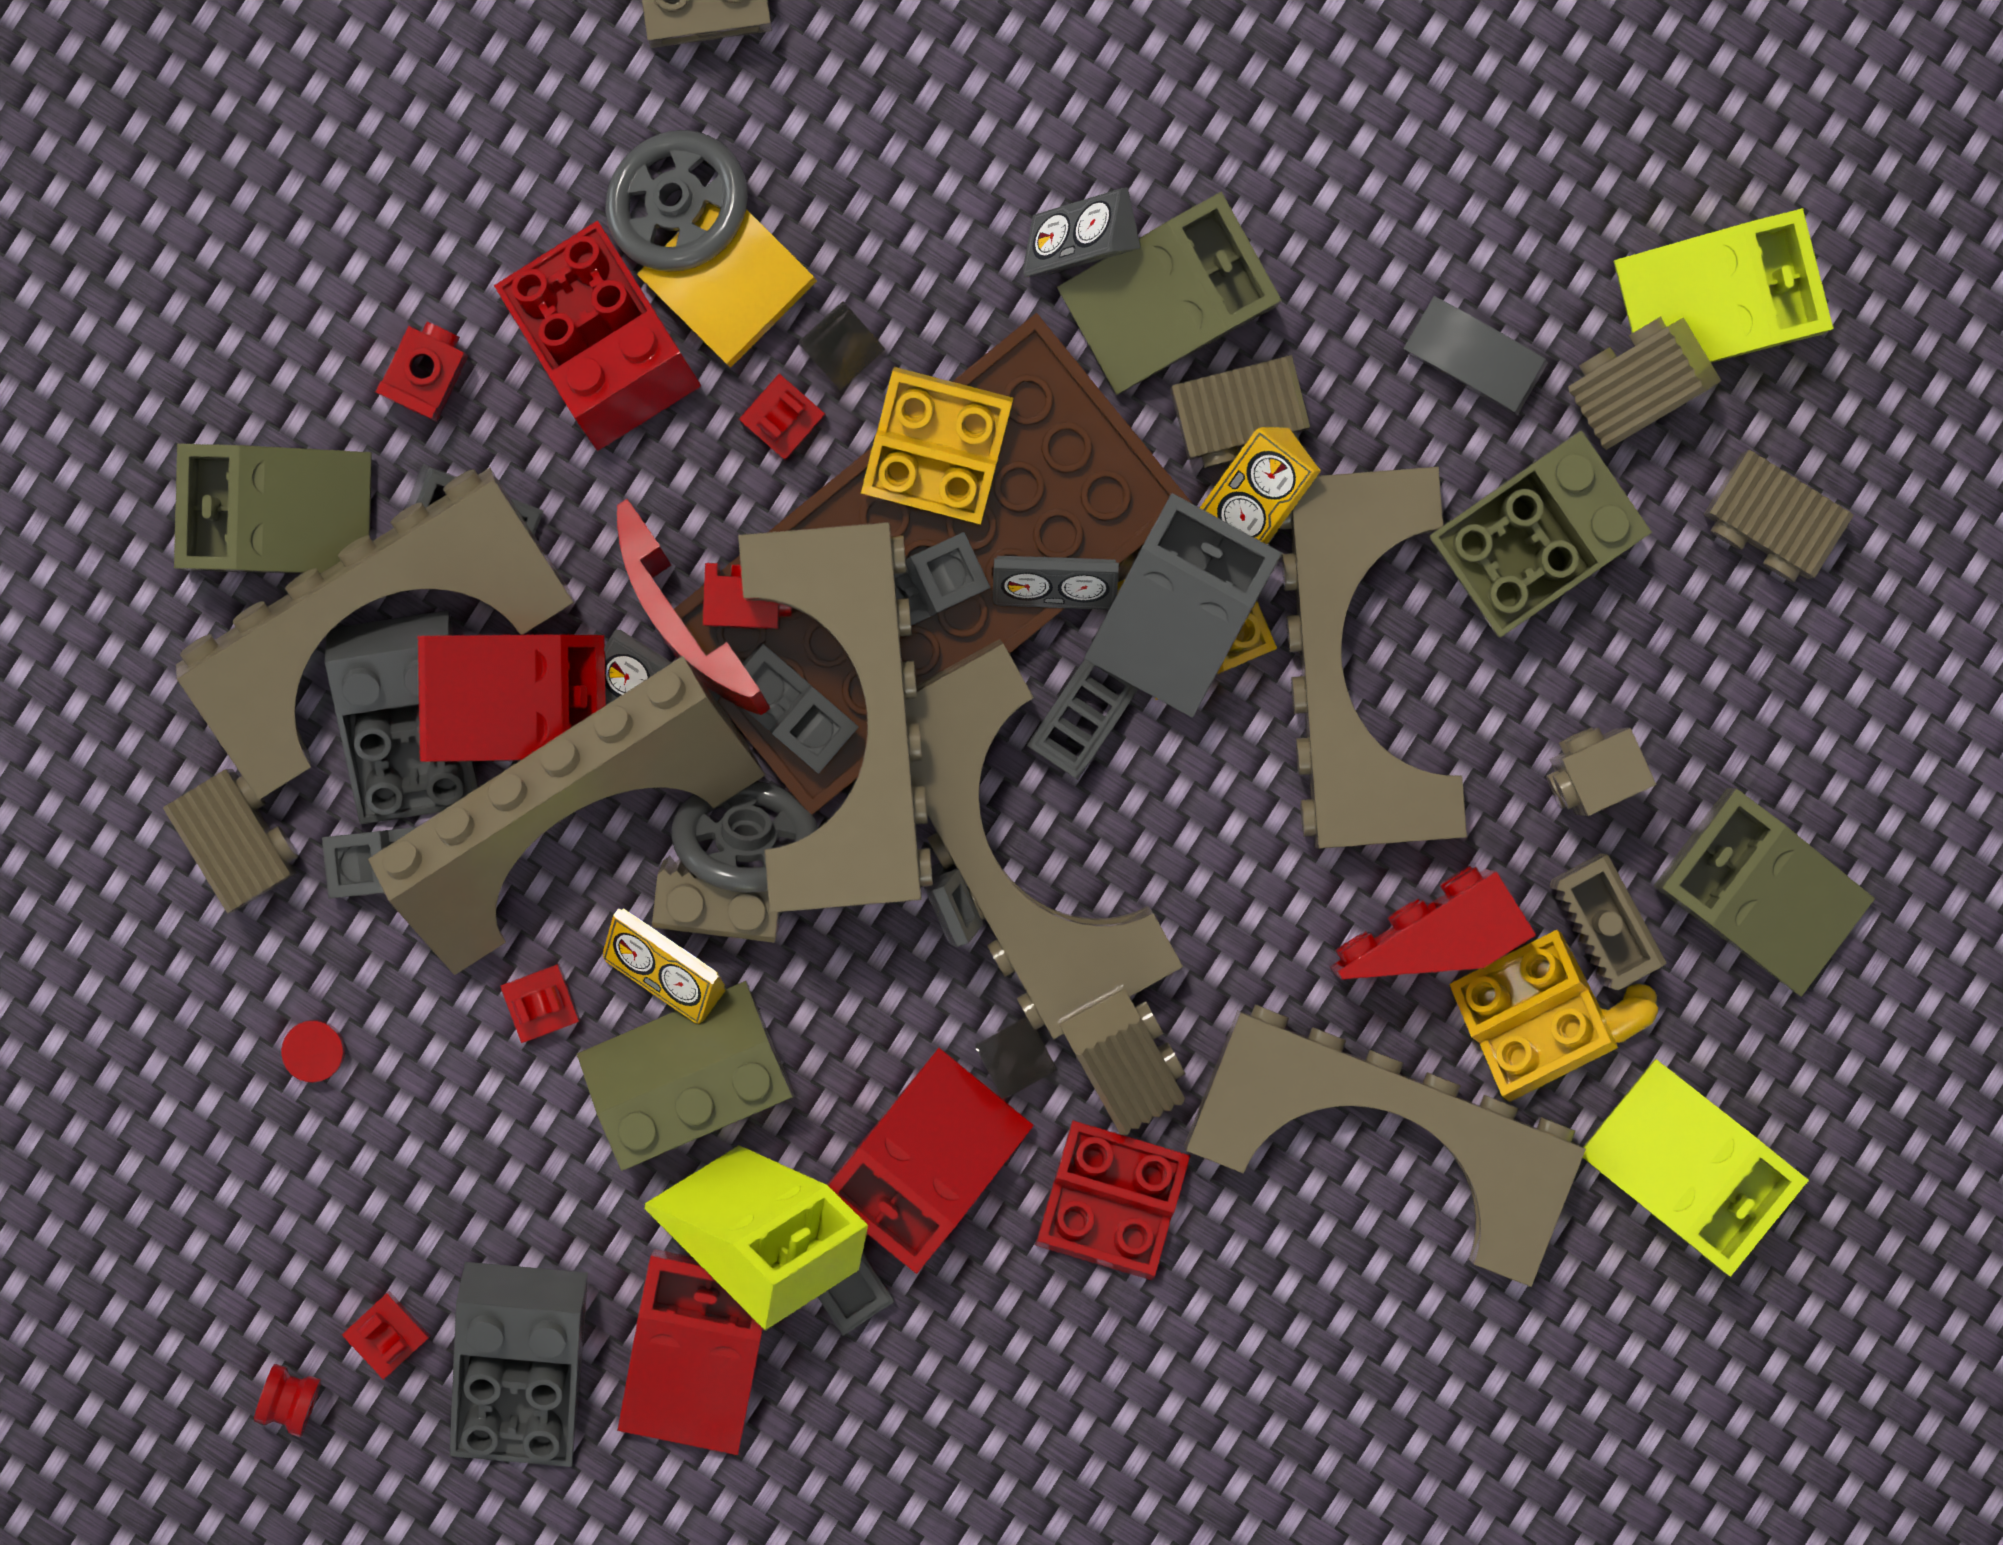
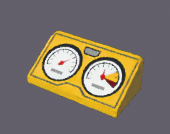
[1200,427,1321,544]
[603,908,726,1024]

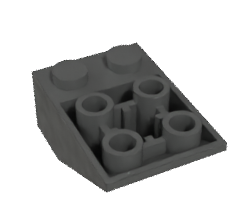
[1084,493,1282,718]
[325,610,479,824]
[449,1262,588,1467]

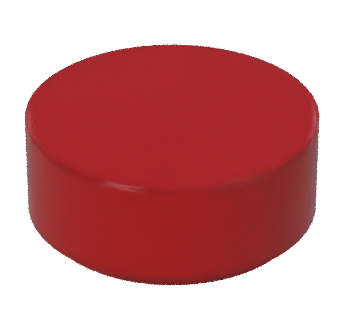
[281,1020,345,1082]

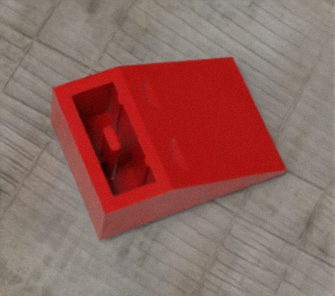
[494,220,702,452]
[418,635,606,762]
[1329,866,1536,979]
[826,1047,1034,1274]
[617,1249,764,1455]

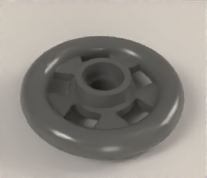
[605,130,748,272]
[671,781,818,893]

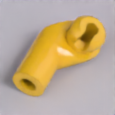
[1601,984,1658,1043]

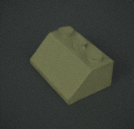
[577,981,795,1171]

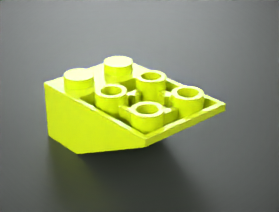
[1614,208,1833,363]
[1583,1059,1809,1277]
[644,1145,868,1330]

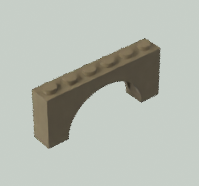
[1280,467,1467,849]
[176,468,574,800]
[738,522,933,913]
[867,639,1183,1039]
[368,656,765,975]
[1184,1004,1586,1287]

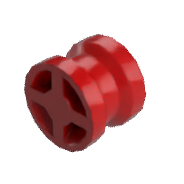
[254,1364,322,1437]

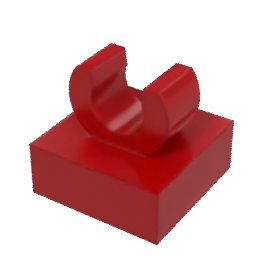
[739,373,826,461]
[500,964,581,1043]
[342,1291,431,1380]

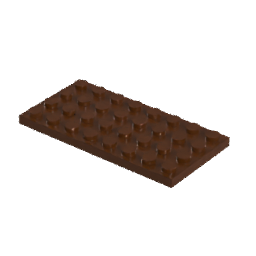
[674,313,1193,814]

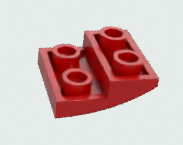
[1035,1120,1190,1280]

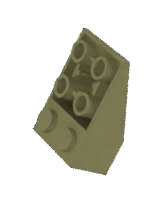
[1057,191,1282,395]
[1428,430,1652,638]
[174,444,372,574]
[1653,788,1875,997]

